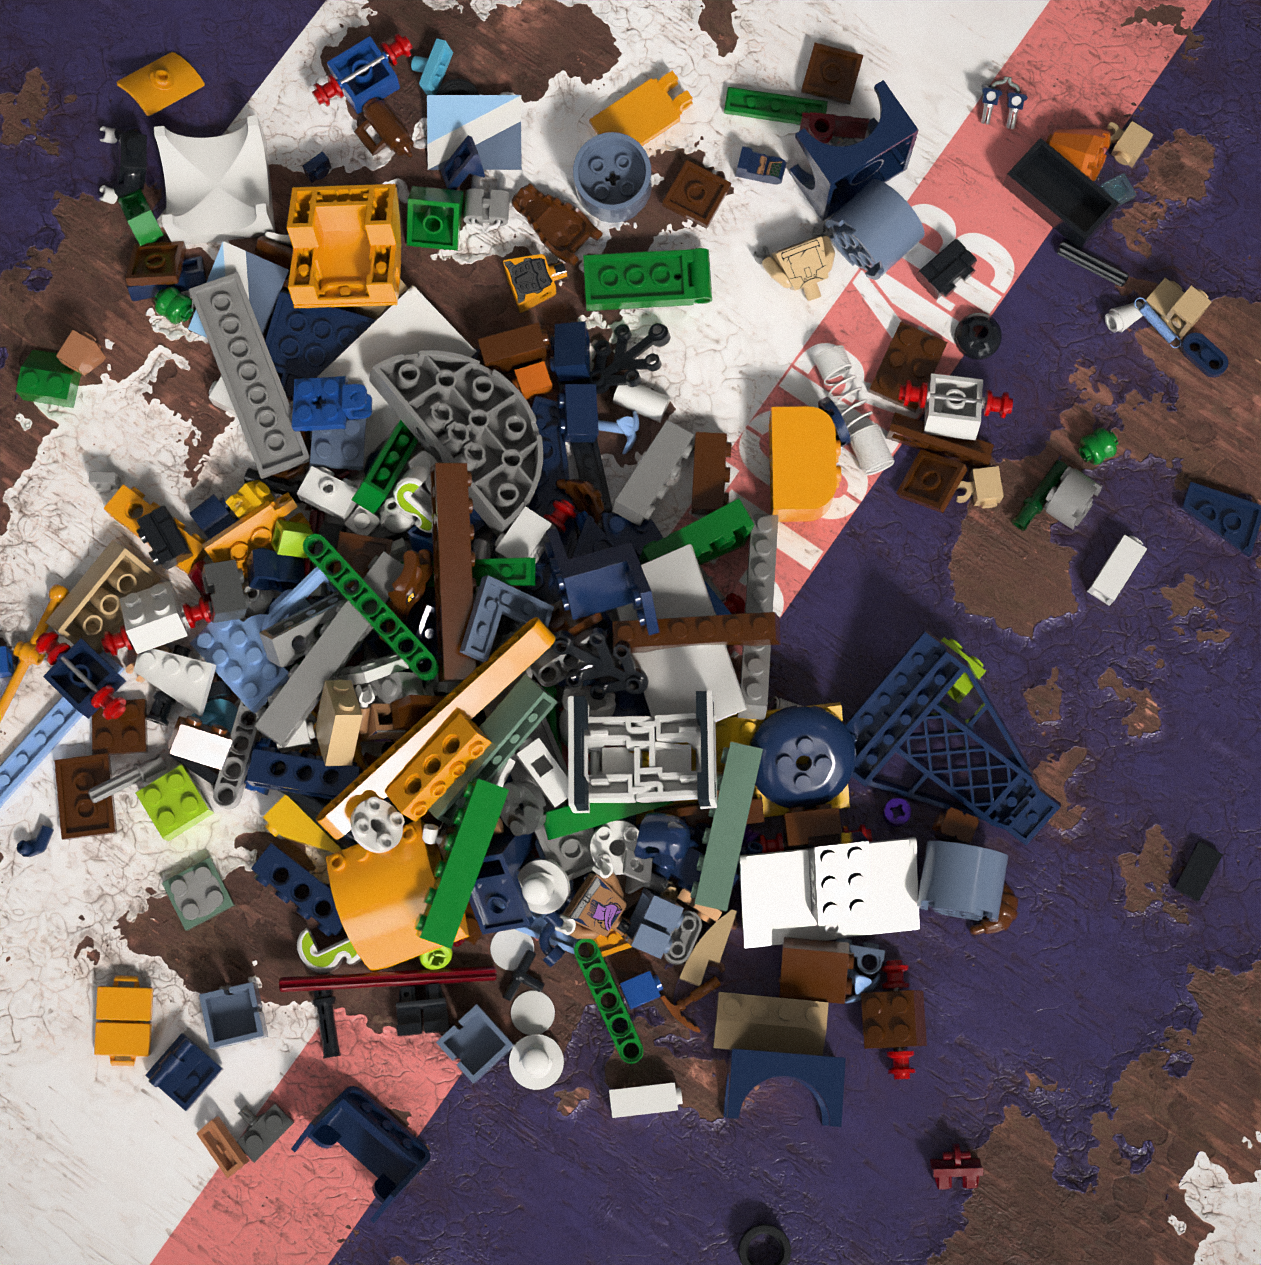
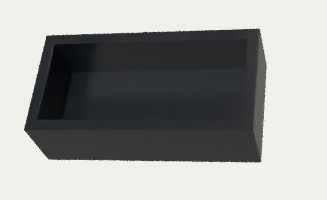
[1003,138,1119,249]

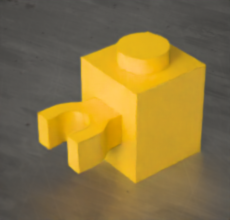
[226,479,275,519]

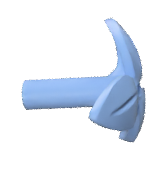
[598,411,639,454]
[845,968,881,1003]

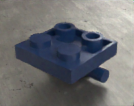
[145,1033,224,1111]

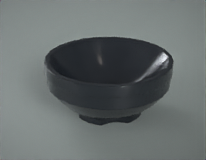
[954,313,1002,360]

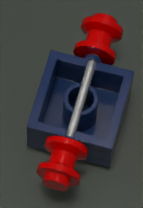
[35,631,126,720]

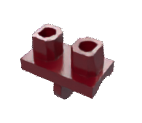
[930,1143,983,1190]

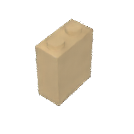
[315,679,363,766]

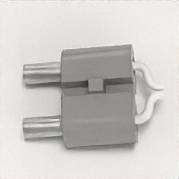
[463,175,510,233]

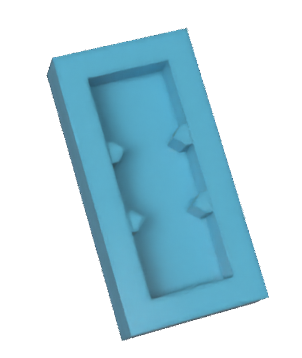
[411,38,453,95]

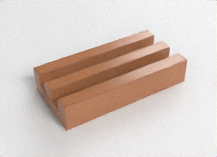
[196,1116,250,1178]

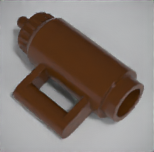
[354,97,414,157]

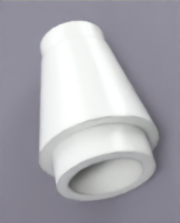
[1105,301,1143,333]

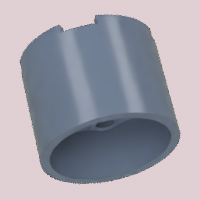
[573,132,652,223]
[825,179,925,280]
[917,841,1008,922]

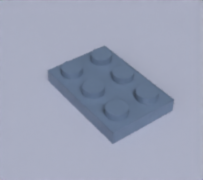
[310,399,366,470]

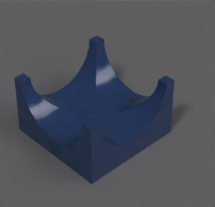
[789,80,919,221]
[723,1049,846,1127]

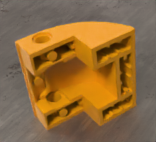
[287,184,401,308]
[326,819,469,972]

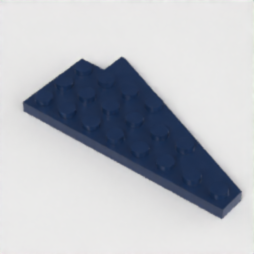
[265,292,480,398]
[490,396,577,605]

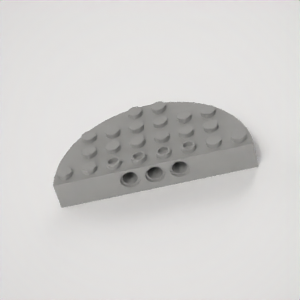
[369,350,543,537]

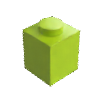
[271,520,314,558]

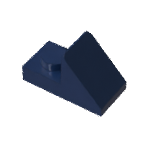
[440,135,485,190]

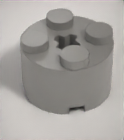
[1043,466,1102,530]

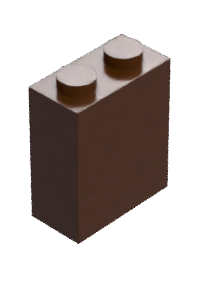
[478,323,550,375]
[779,937,854,1004]

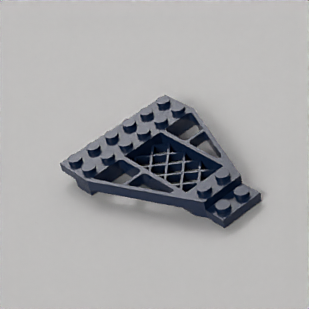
[845,629,1061,845]

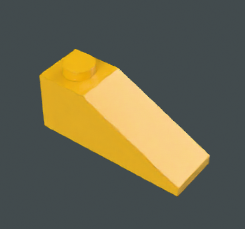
[263,795,342,854]

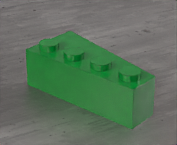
[639,498,755,566]

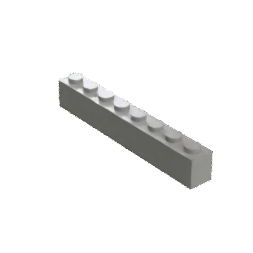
[738,513,779,720]
[255,551,404,748]

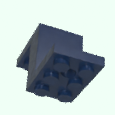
[544,528,659,635]
[469,774,536,935]

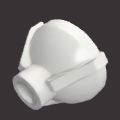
[379,496,417,533]
[242,581,274,616]

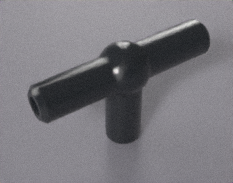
[502,949,545,1001]

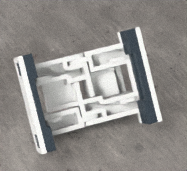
[568,691,717,813]

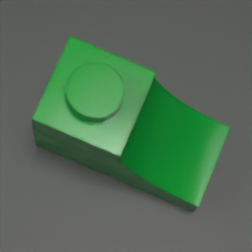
[117,189,163,246]

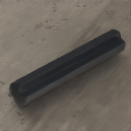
[1057,241,1129,287]

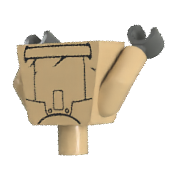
[754,225,835,301]

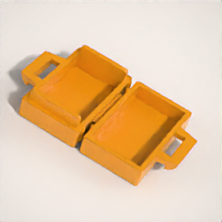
[94,975,154,1066]

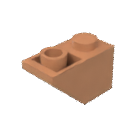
[56,330,106,376]

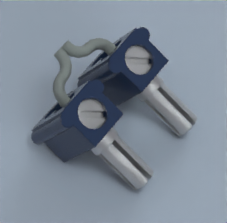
[981,76,1028,129]

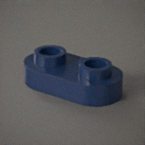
[1181,332,1228,378]

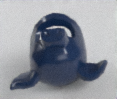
[634,812,700,871]

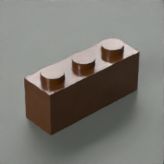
[691,432,732,515]

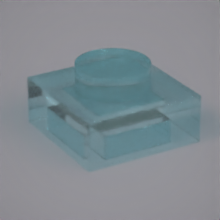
[1100,173,1137,206]

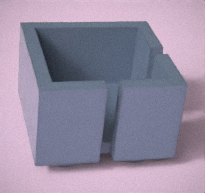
[621,887,684,959]
[199,982,269,1049]
[436,1004,515,1084]

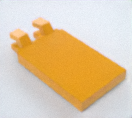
[589,70,693,146]
[202,492,311,579]

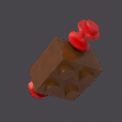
[755,804,872,853]
[861,960,927,1080]

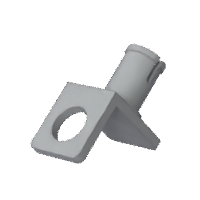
[623,849,668,894]

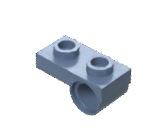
[836,938,885,976]

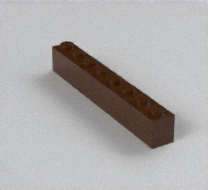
[430,463,480,682]

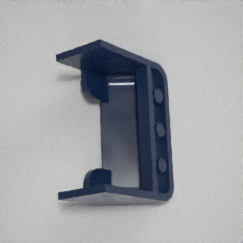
[291,1086,430,1223]

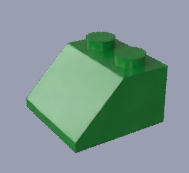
[407,186,463,251]
[16,350,81,408]

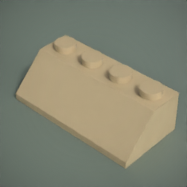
[45,540,161,655]
[713,992,829,1056]

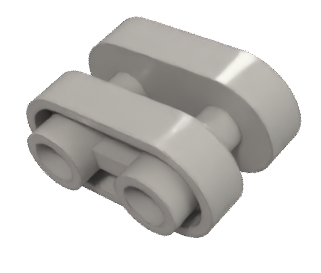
[663,911,702,965]

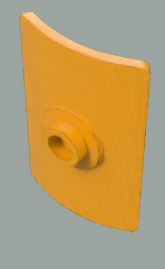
[116,52,205,116]

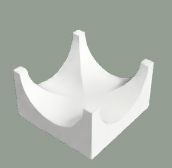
[154,115,275,245]

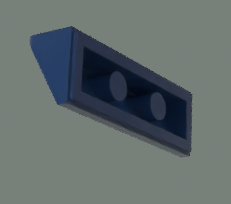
[126,256,207,301]

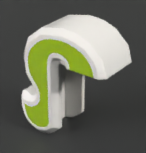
[393,466,432,533]
[297,927,362,974]

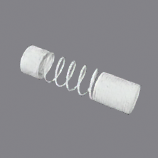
[814,345,895,476]

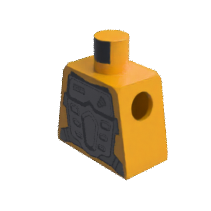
[503,254,567,313]

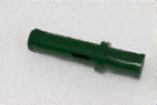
[1011,460,1068,531]

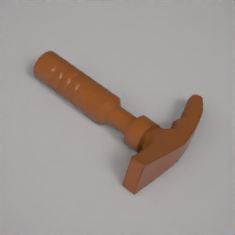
[660,976,721,1033]

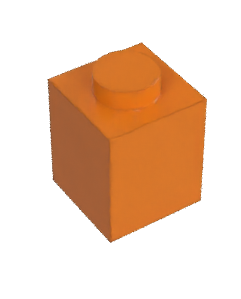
[512,361,553,400]

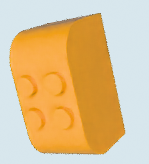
[769,406,841,522]

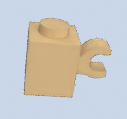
[1107,121,1154,168]
[956,466,1004,508]

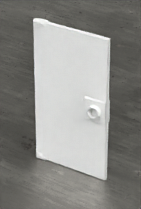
[289,285,477,460]
[616,544,747,722]
[738,837,920,948]

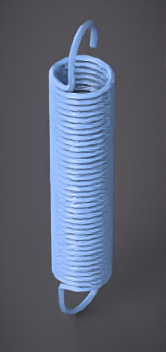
[1134,297,1181,348]

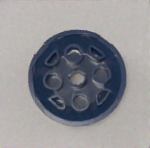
[749,705,856,810]

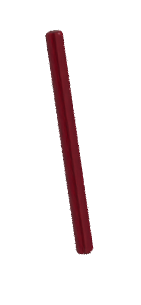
[279,966,497,992]

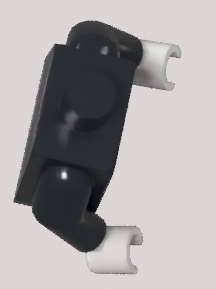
[99,126,147,204]

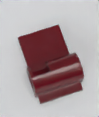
[799,112,869,145]

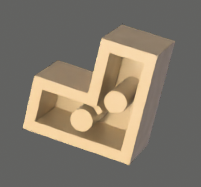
[1143,278,1211,340]

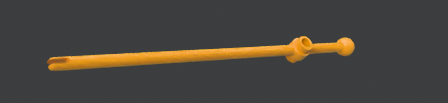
[0,584,69,723]

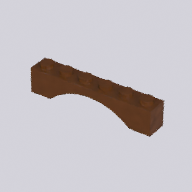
[613,612,781,653]

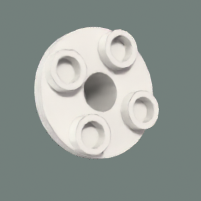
[350,797,405,853]
[590,820,640,875]
[517,859,571,914]
[509,1034,564,1090]

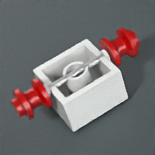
[898,373,1013,440]
[495,499,576,590]
[101,581,212,657]

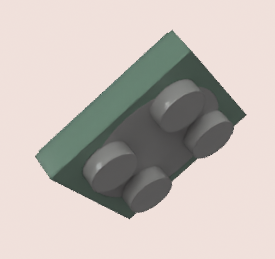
[162,857,235,931]

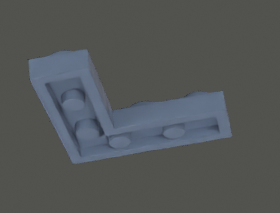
[460,575,554,662]

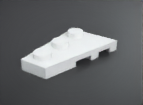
[133,648,217,716]

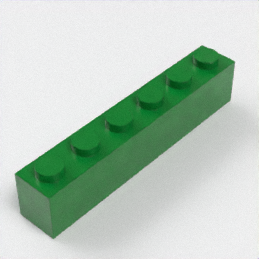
[414,777,509,949]

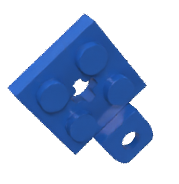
[292,376,372,432]

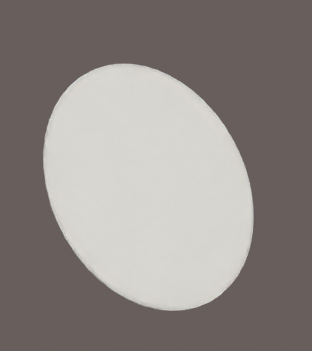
[490,929,534,971]
[511,991,555,1035]

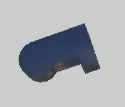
[735,146,787,185]

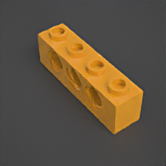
[103,484,207,575]
[385,713,492,822]

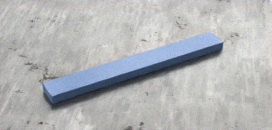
[0,651,124,808]

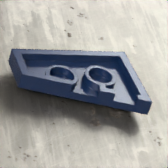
[1181,482,1261,557]

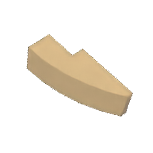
[679,910,737,987]

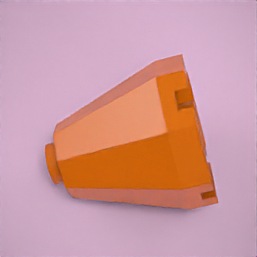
[1046,129,1111,181]

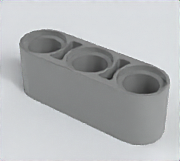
[531,626,602,687]

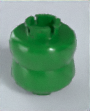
[154,286,193,325]
[1078,427,1118,465]

